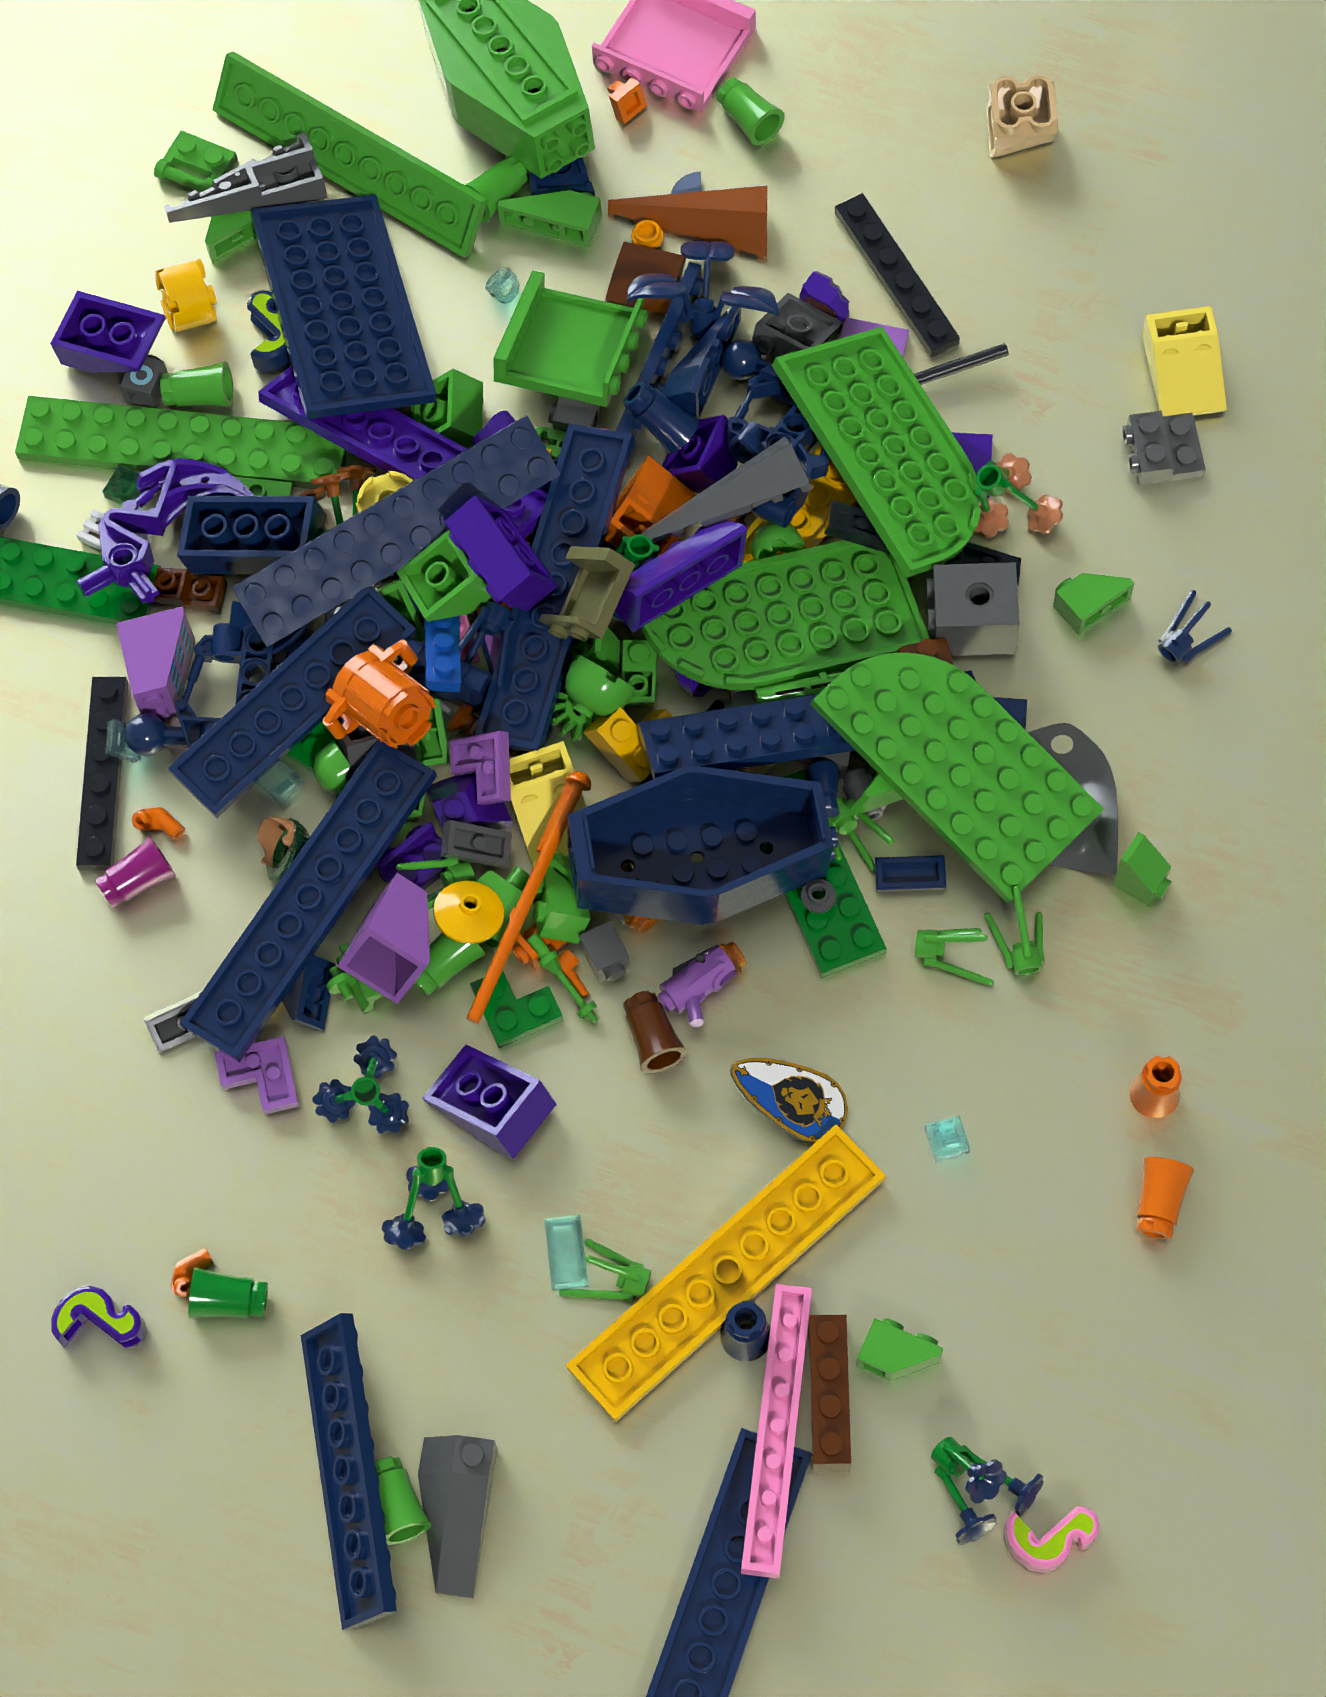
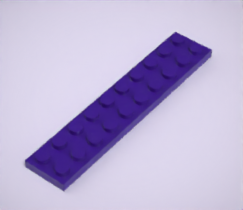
[258,366,548,538]

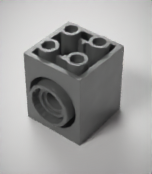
[925,562,1020,656]

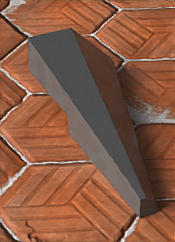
[164,132,328,223]
[642,436,812,545]

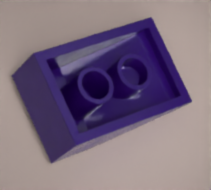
[50,290,166,373]
[422,1044,557,1159]

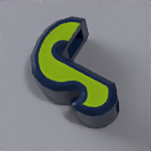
[247,290,291,372]

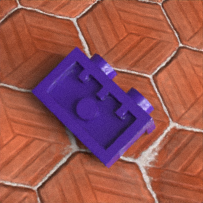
[377,821,459,890]

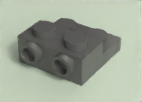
[751,293,843,357]
[1122,410,1206,485]

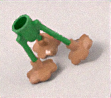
[973,453,1063,538]

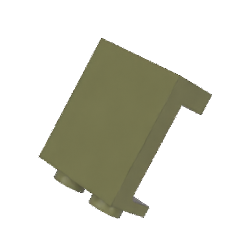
[539,546,635,641]

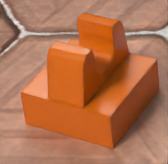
[607,78,647,124]

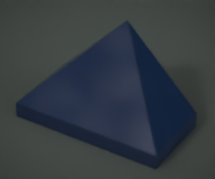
[282,955,336,1031]

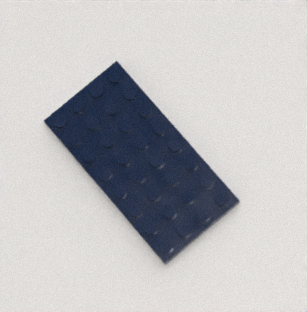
[251,195,437,419]

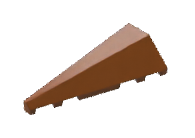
[608,186,767,260]

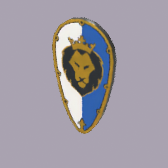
[730,1058,848,1143]

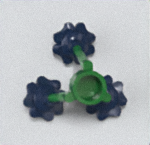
[312,1035,409,1134]

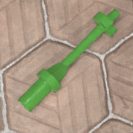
[526,933,598,1023]

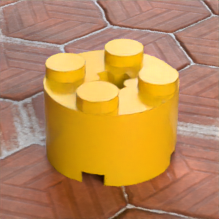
[155,259,217,333]

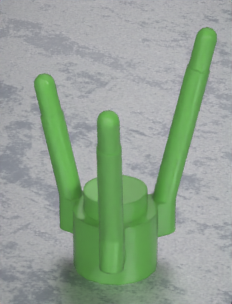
[828,798,894,872]
[396,858,476,909]
[984,886,1045,975]
[915,928,994,986]
[559,1239,651,1303]

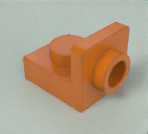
[511,923,568,971]

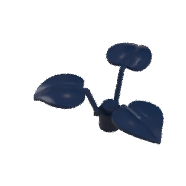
[627,241,779,338]

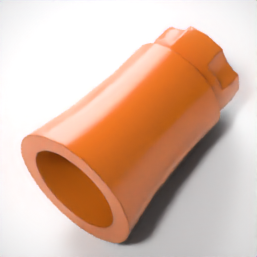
[1130,1056,1182,1118]
[1136,1157,1194,1240]

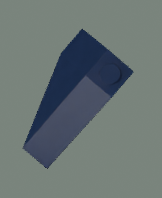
[658,306,741,419]

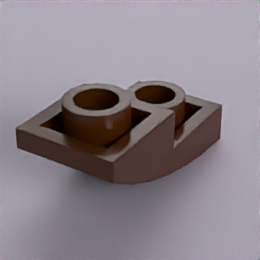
[153,568,228,612]

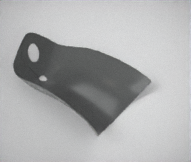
[1028,723,1118,875]

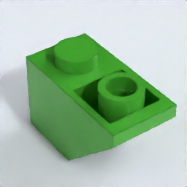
[621,640,659,706]
[532,866,591,944]
[856,1318,943,1381]

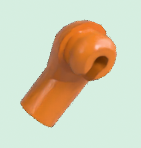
[132,807,185,840]
[171,1248,214,1297]

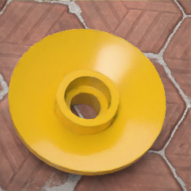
[433,881,504,944]

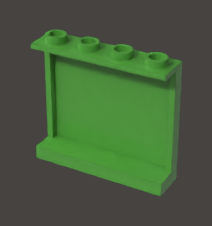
[493,270,648,407]

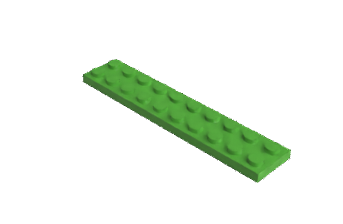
[212,51,488,258]
[15,396,347,490]

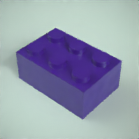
[444,495,558,612]

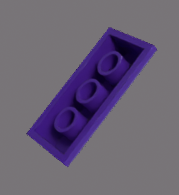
[615,520,748,633]

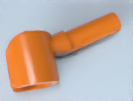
[557,949,590,999]

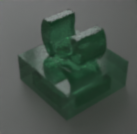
[102,465,142,505]

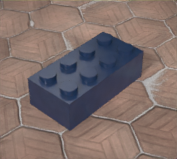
[177,496,327,574]

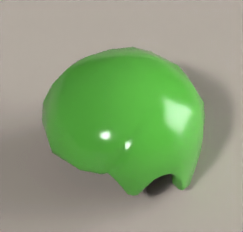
[750,522,806,560]
[313,741,350,796]

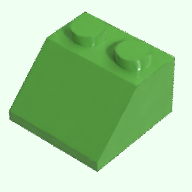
[410,369,484,448]
[397,530,492,622]

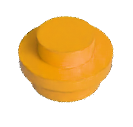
[631,220,663,249]

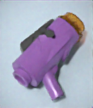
[657,941,747,1027]

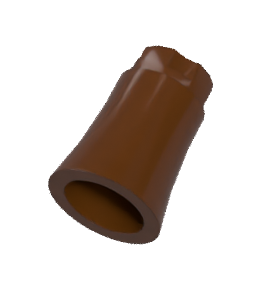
[623,991,687,1073]

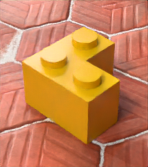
[583,708,673,782]

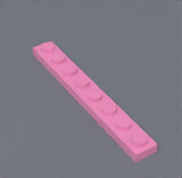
[741,1284,812,1579]

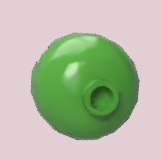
[565,654,636,719]

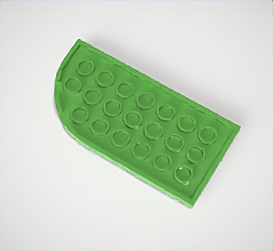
[772,326,981,578]
[641,540,930,691]
[810,653,1104,904]

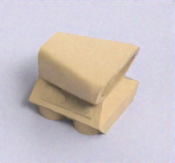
[987,75,1058,157]

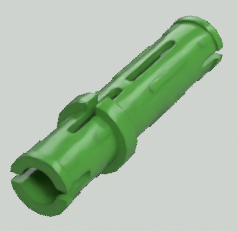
[754,671,843,704]

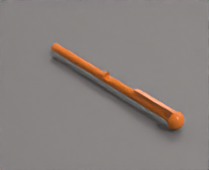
[466,771,591,1024]

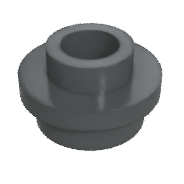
[801,879,836,914]

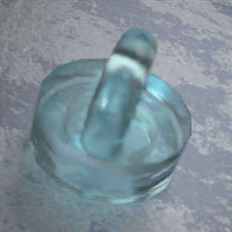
[485,267,520,304]

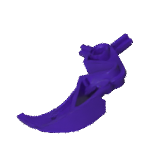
[76,458,254,604]

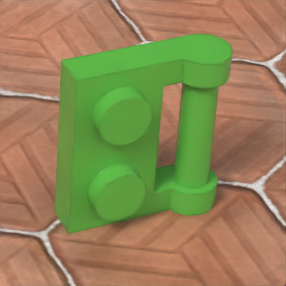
[154,130,238,193]

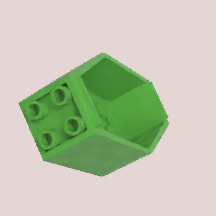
[418,0,595,179]

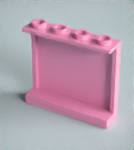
[592,0,756,112]

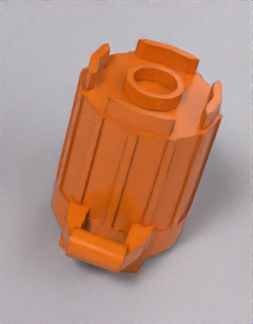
[323,640,436,748]

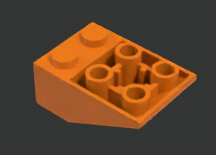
[605,455,696,556]

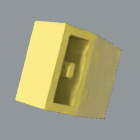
[1142,306,1227,417]
[509,741,586,867]

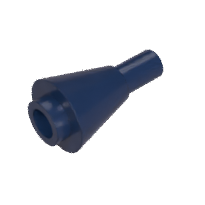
[805,760,840,818]

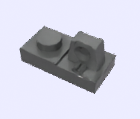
[441,820,512,868]

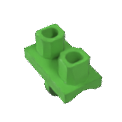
[326,942,383,1013]

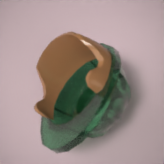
[257,816,310,882]

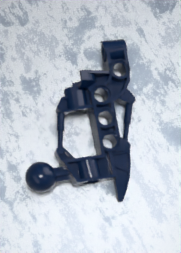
[721,339,829,528]
[125,601,315,791]

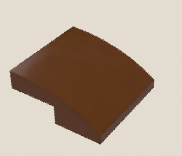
[605,242,686,316]

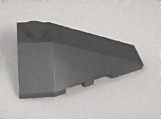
[418,1435,498,1599]

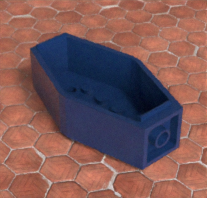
[567,766,838,925]

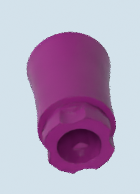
[95,836,176,907]

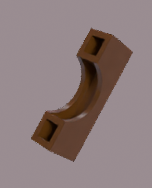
[809,1314,851,1473]

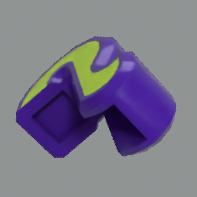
[51,1285,146,1348]

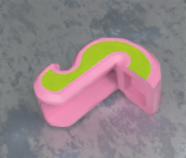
[1004,1507,1100,1573]

